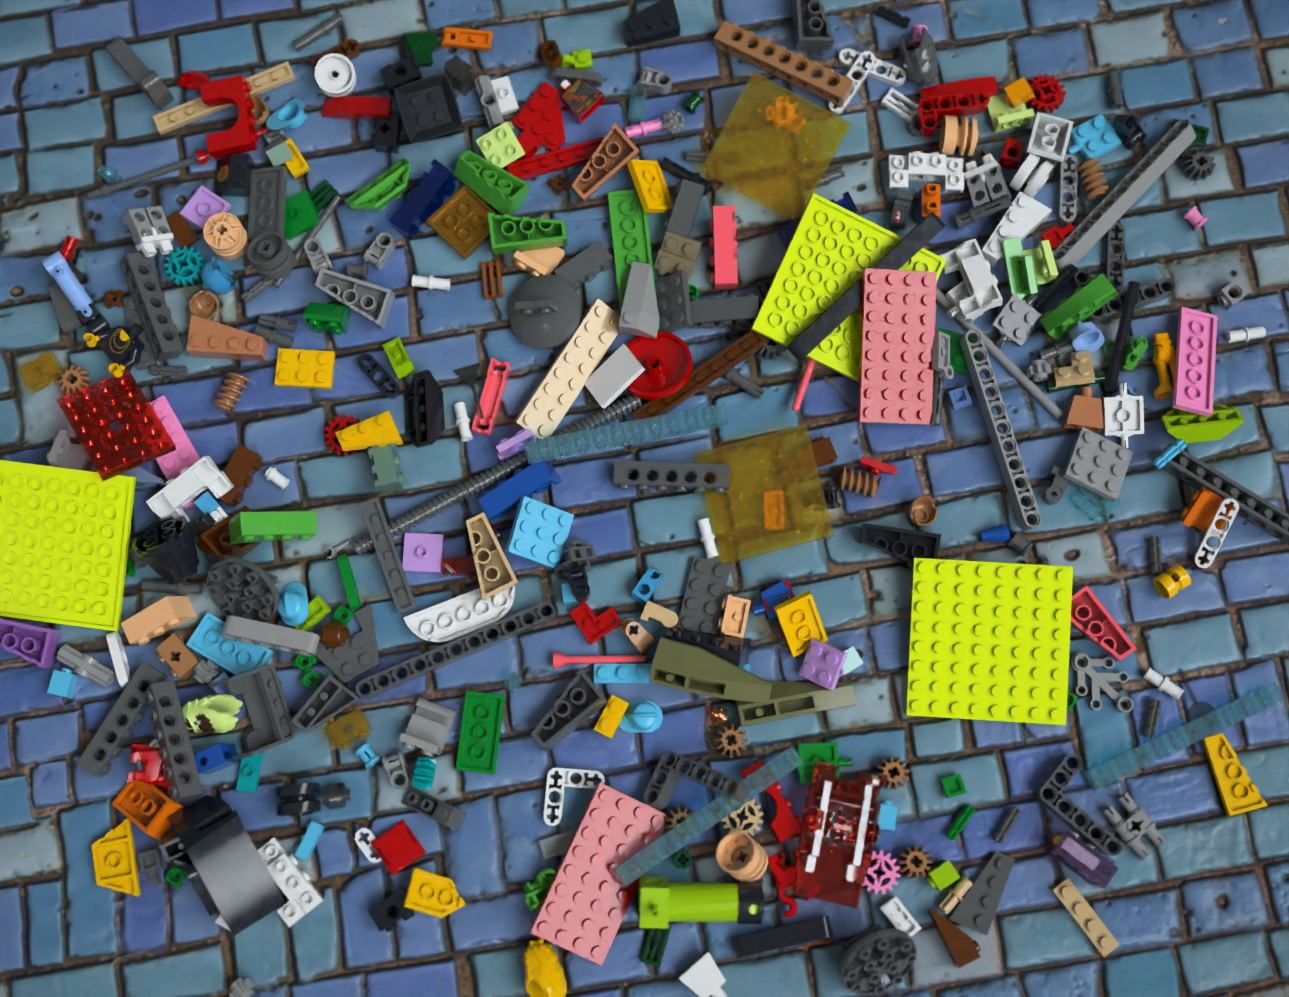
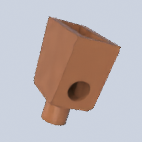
[1062,387,1103,433]

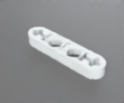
[839,48,907,86]
[829,51,875,115]
[1194,497,1239,568]

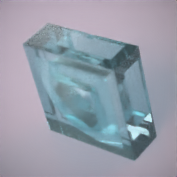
[97,165,122,183]

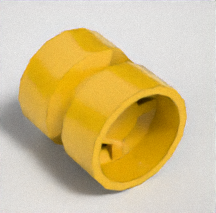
[1153,564,1192,599]

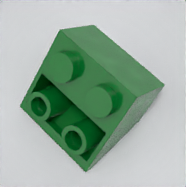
[303,302,351,335]

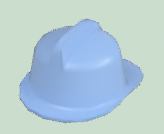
[1071,320,1105,353]

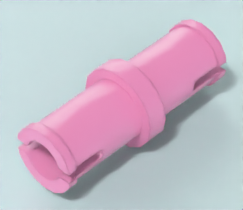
[624,118,662,138]

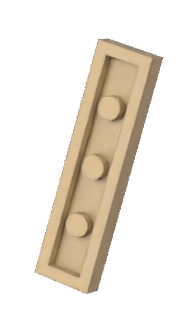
[1051,878,1120,957]

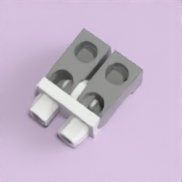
[964,154,1012,209]
[122,206,174,258]

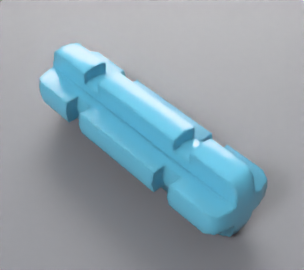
[1153,438,1187,469]

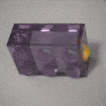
[1045,830,1119,888]

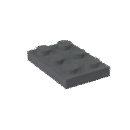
[655,270,692,333]

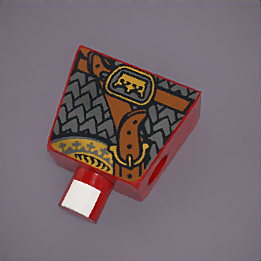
[559,79,604,125]

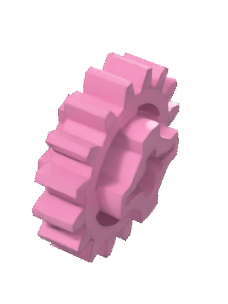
[856,850,901,895]

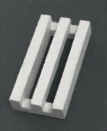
[880,87,918,123]

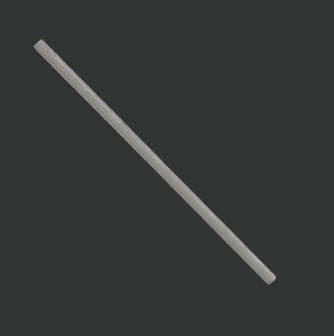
[936,287,1064,420]

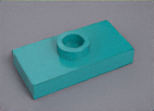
[236,751,264,793]

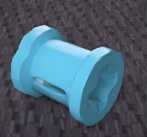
[355,743,381,769]

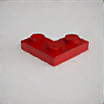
[569,602,622,645]

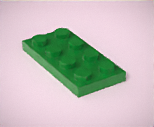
[456,691,506,775]

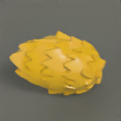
[522,938,567,997]

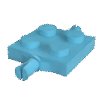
[1066,114,1122,160]

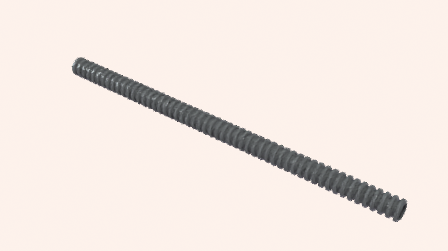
[352,395,642,556]

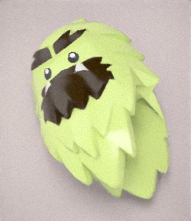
[182,694,243,733]

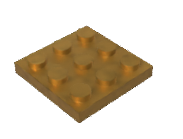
[426,184,498,260]

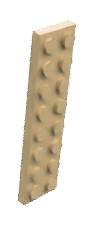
[514,298,620,442]

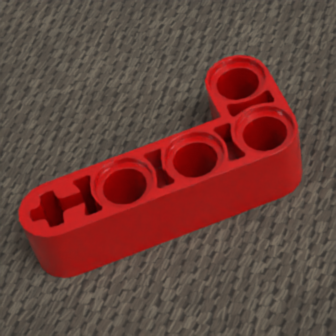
[916,91,990,137]

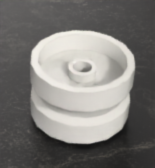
[315,53,357,98]
[1009,153,1054,198]

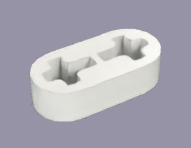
[355,828,382,863]

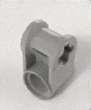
[636,67,672,95]
[363,232,396,270]
[304,238,334,276]
[382,750,411,790]

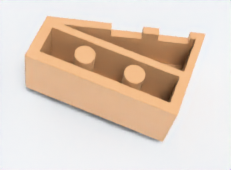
[121,596,197,646]

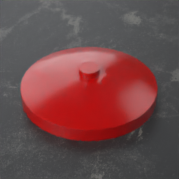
[626,332,693,400]

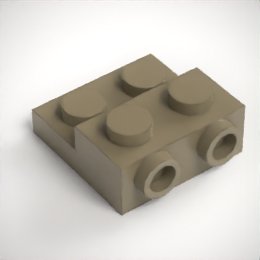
[654,230,702,280]

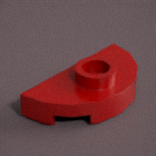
[178,70,211,92]
[860,456,898,476]

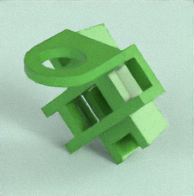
[1103,335,1148,371]
[523,869,557,912]

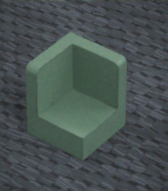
[263,138,294,167]

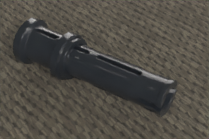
[660,157,714,196]

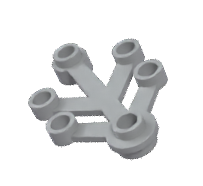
[1071,653,1134,713]

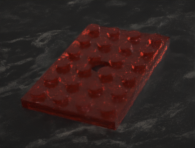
[57,371,176,481]

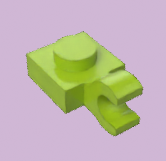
[561,49,593,70]

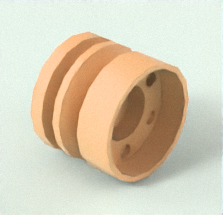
[939,115,978,156]
[203,212,250,260]
[716,831,768,882]

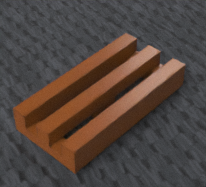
[481,260,504,300]

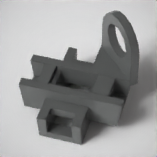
[554,539,597,580]

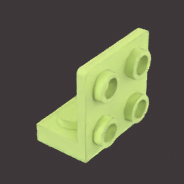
[987,93,1035,133]
[476,121,525,169]
[1023,240,1058,285]

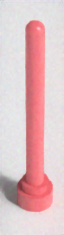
[792,358,816,411]
[553,652,647,668]

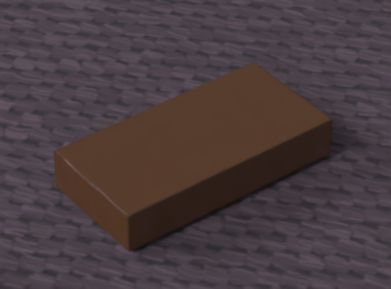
[166,210,200,248]

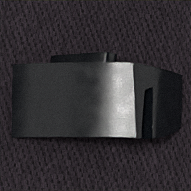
[167,795,285,936]

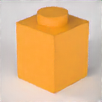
[1004,77,1035,108]

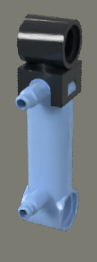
[42,251,111,336]

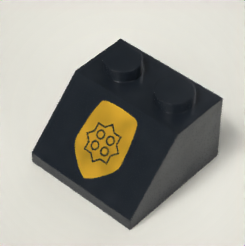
[214,153,254,197]

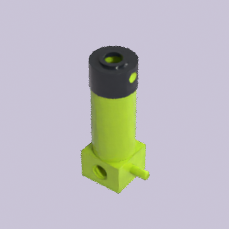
[638,875,764,928]

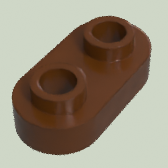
[540,40,563,69]

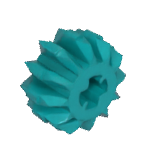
[412,756,437,790]

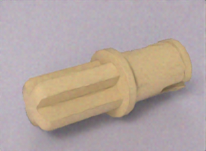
[939,876,973,914]

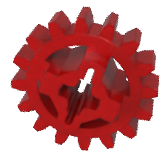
[1026,74,1066,114]
[324,414,360,456]

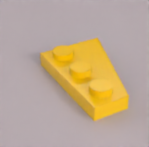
[335,410,403,451]

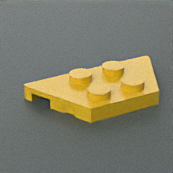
[91,819,141,896]

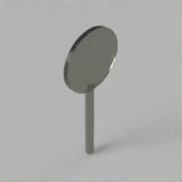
[1178,668,1217,731]

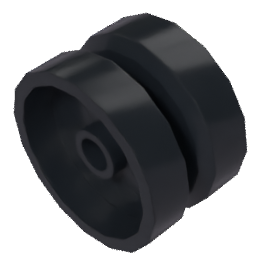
[275,783,321,817]

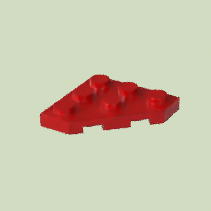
[511,81,566,152]

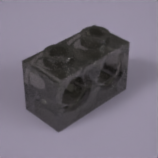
[444,55,475,96]

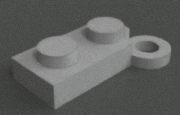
[932,331,954,380]

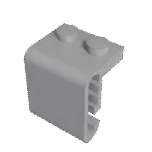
[47,430,111,472]
[399,698,457,757]

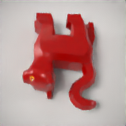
[126,744,194,792]
[768,847,822,918]

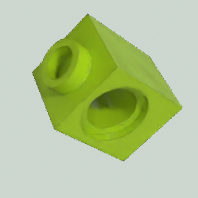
[926,860,960,891]

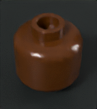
[319,621,350,648]

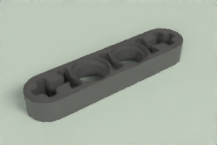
[1105,223,1125,293]

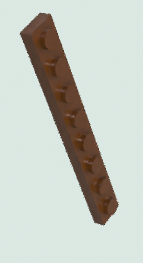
[632,330,768,430]

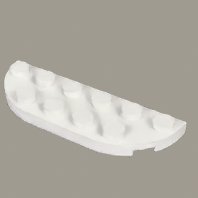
[403,586,515,643]

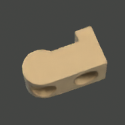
[640,601,678,630]

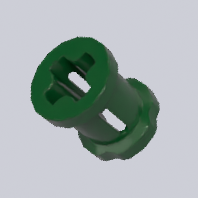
[681,90,705,115]
[674,851,692,869]

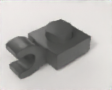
[138,848,163,886]

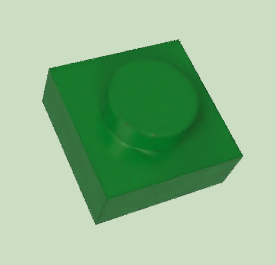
[940,774,967,799]

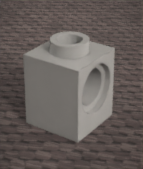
[1216,277,1250,310]

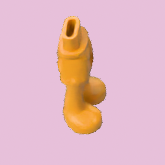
[1152,333,1176,399]

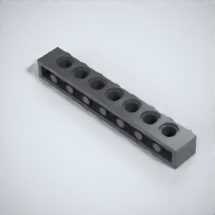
[1161,443,1289,545]

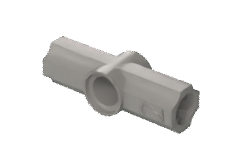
[474,75,504,131]
[56,644,116,688]

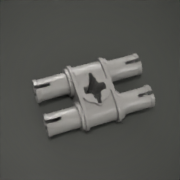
[1102,792,1167,861]

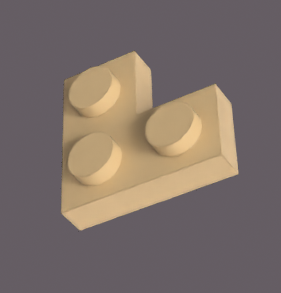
[1054,350,1095,387]

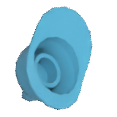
[266,99,307,130]
[278,582,309,626]
[619,701,663,733]

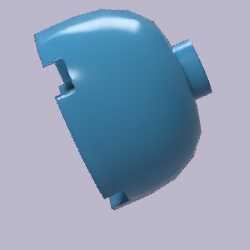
[201,257,239,295]

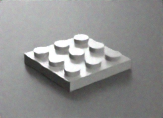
[1062,427,1133,502]

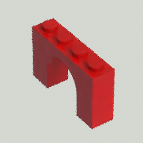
[200,75,258,159]

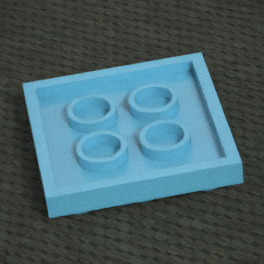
[505,496,574,570]

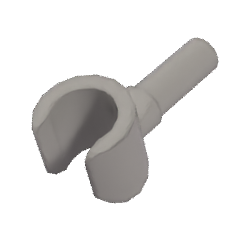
[323,540,350,559]

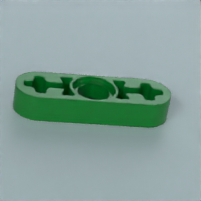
[337,554,361,610]

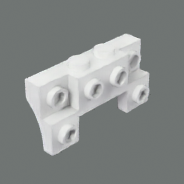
[888,151,964,193]
[939,238,1003,320]
[146,456,234,523]
[257,837,325,927]

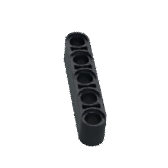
[732,915,833,958]

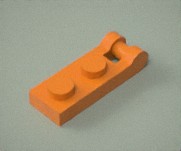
[441,27,493,51]

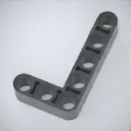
[105,36,175,110]
[1070,269,1176,324]
[643,751,748,810]
[1036,754,1122,856]

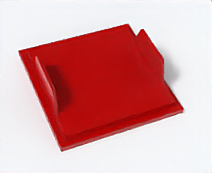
[370,820,426,876]

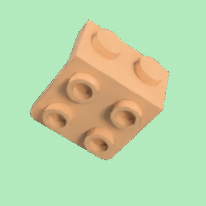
[513,247,565,277]

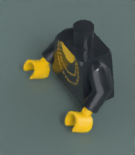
[83,323,145,378]

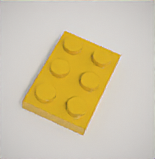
[627,159,672,213]
[274,348,336,390]
[773,590,828,657]

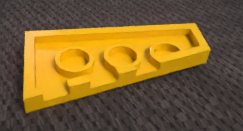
[1202,733,1268,816]

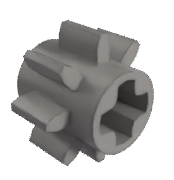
[662,110,684,134]
[1026,359,1052,382]
[194,660,219,684]
[229,977,255,997]

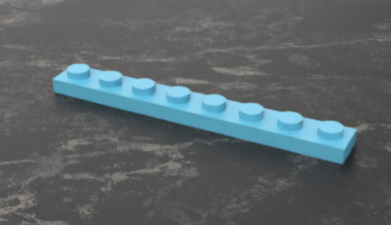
[594,664,750,684]

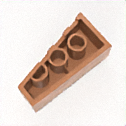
[571,123,639,203]
[186,315,269,362]

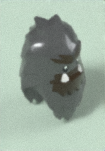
[899,27,939,87]

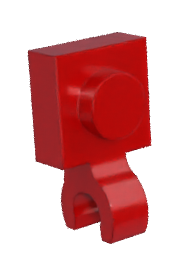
[1040,223,1075,250]

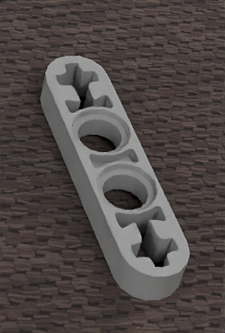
[1058,154,1078,225]

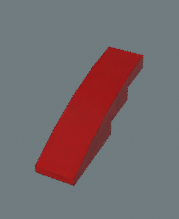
[920,76,999,109]
[322,96,393,121]

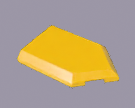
[403,867,466,918]

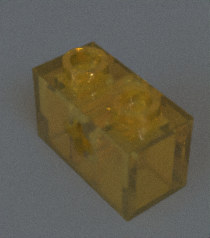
[18,351,65,394]
[324,708,373,750]

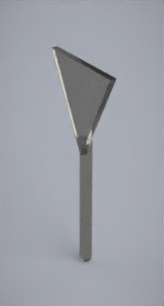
[453,362,484,419]

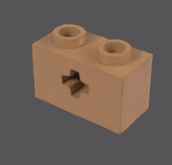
[155,633,201,680]

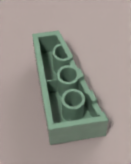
[362,416,406,495]

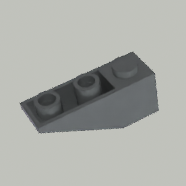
[402,786,467,831]

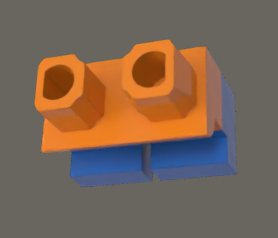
[918,184,941,223]

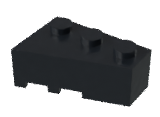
[623,0,680,48]

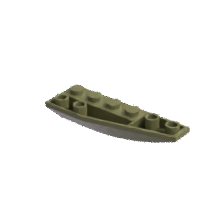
[649,637,772,703]
[735,681,857,728]

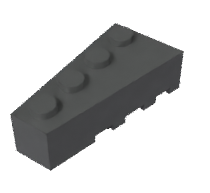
[792,0,835,51]
[531,669,608,753]

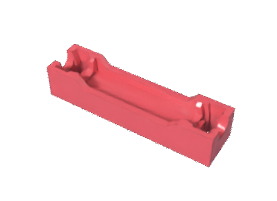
[471,358,511,437]

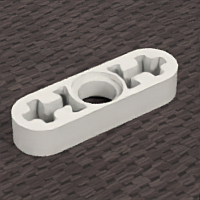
[106,631,132,688]

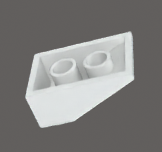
[1027,112,1074,162]

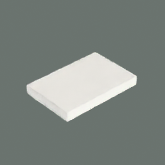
[584,344,645,409]

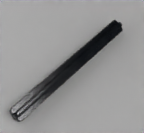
[1104,281,1140,393]

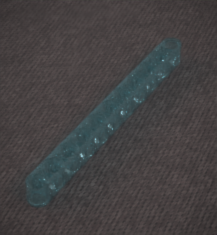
[524,404,728,464]
[1084,682,1285,791]
[612,745,804,888]

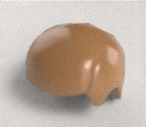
[250,96,269,126]
[188,289,219,318]
[908,495,938,527]

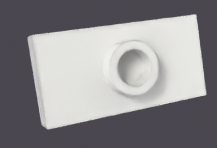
[491,76,519,115]
[880,895,921,937]

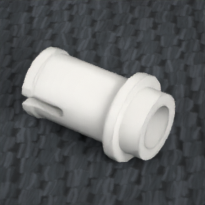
[264,467,290,490]

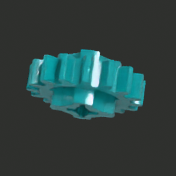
[164,246,205,287]

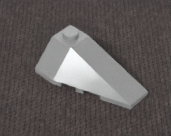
[619,261,660,339]

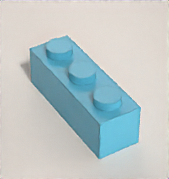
[295,820,325,860]

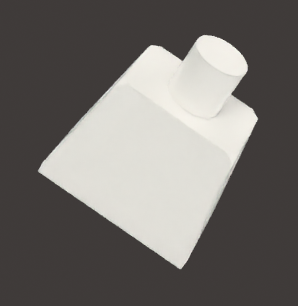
[679,951,728,997]

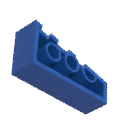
[478,458,562,521]

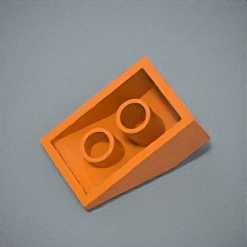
[112,780,184,841]

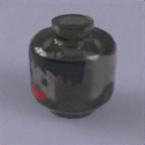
[321,782,351,810]

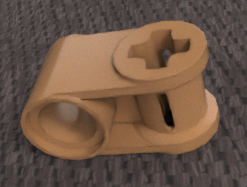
[620,618,656,655]

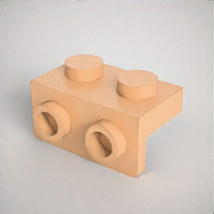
[717,594,751,638]

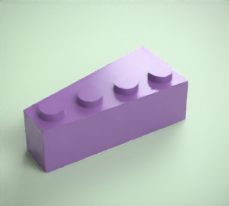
[0,617,61,668]

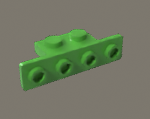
[1002,237,1038,301]

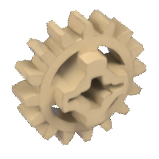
[720,796,764,836]

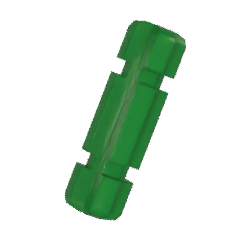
[946,804,975,840]

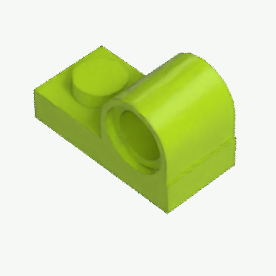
[382,337,416,379]

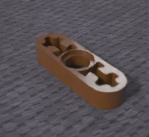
[311,39,361,72]

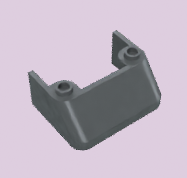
[209,665,295,760]

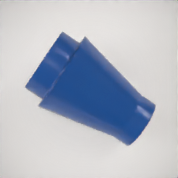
[981,524,1010,543]

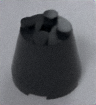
[132,516,199,585]

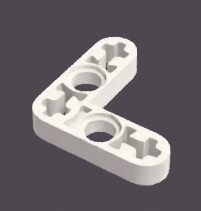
[544,768,605,826]

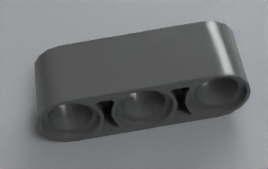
[47,282,84,333]

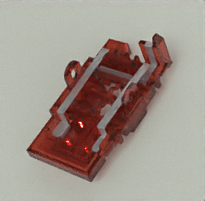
[793,762,887,908]

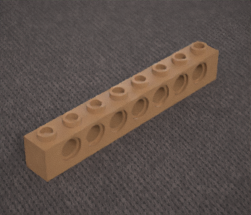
[714,21,853,107]

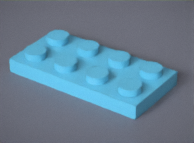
[186,612,274,675]

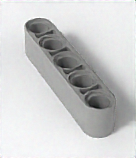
[221,616,320,657]

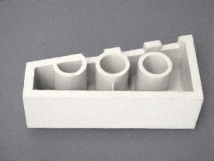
[981,191,1052,267]

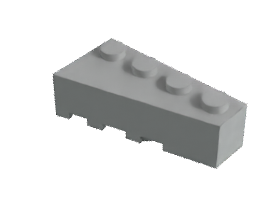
[315,268,396,329]

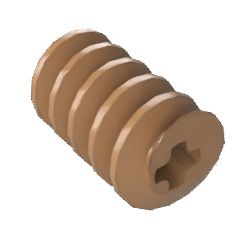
[1078,159,1109,201]
[213,373,251,415]
[839,466,881,499]

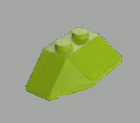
[1162,403,1244,444]

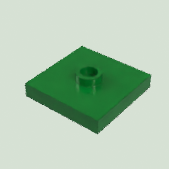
[284,190,321,240]

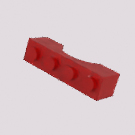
[740,760,802,843]

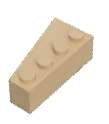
[466,512,518,601]

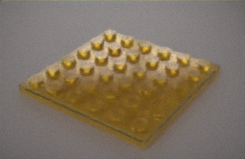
[700,72,852,223]
[695,424,835,564]

